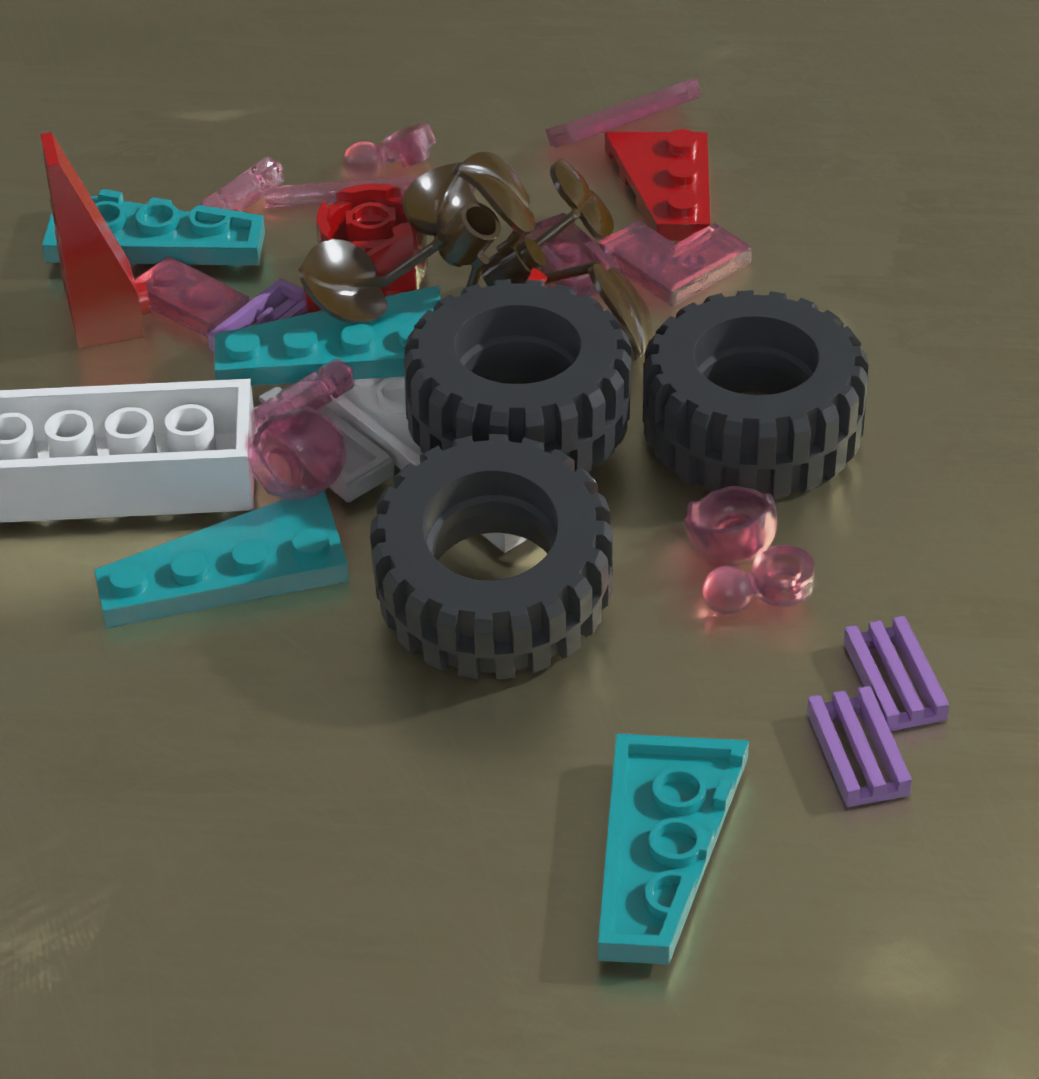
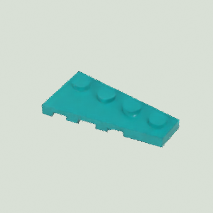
[42,189,265,267]
[215,285,441,386]
[94,485,349,629]
[598,734,749,965]

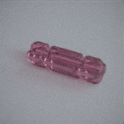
[199,157,284,212]
[253,359,354,437]

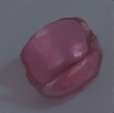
[248,406,347,502]
[683,486,777,566]

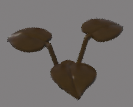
[453,152,652,361]
[298,162,501,324]

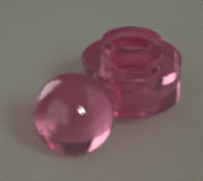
[343,122,436,181]
[703,545,816,615]

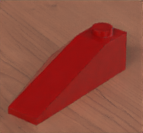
[40,132,151,349]

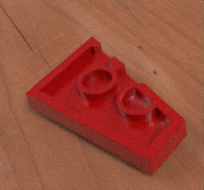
[605,129,710,241]

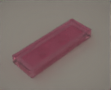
[545,77,702,148]

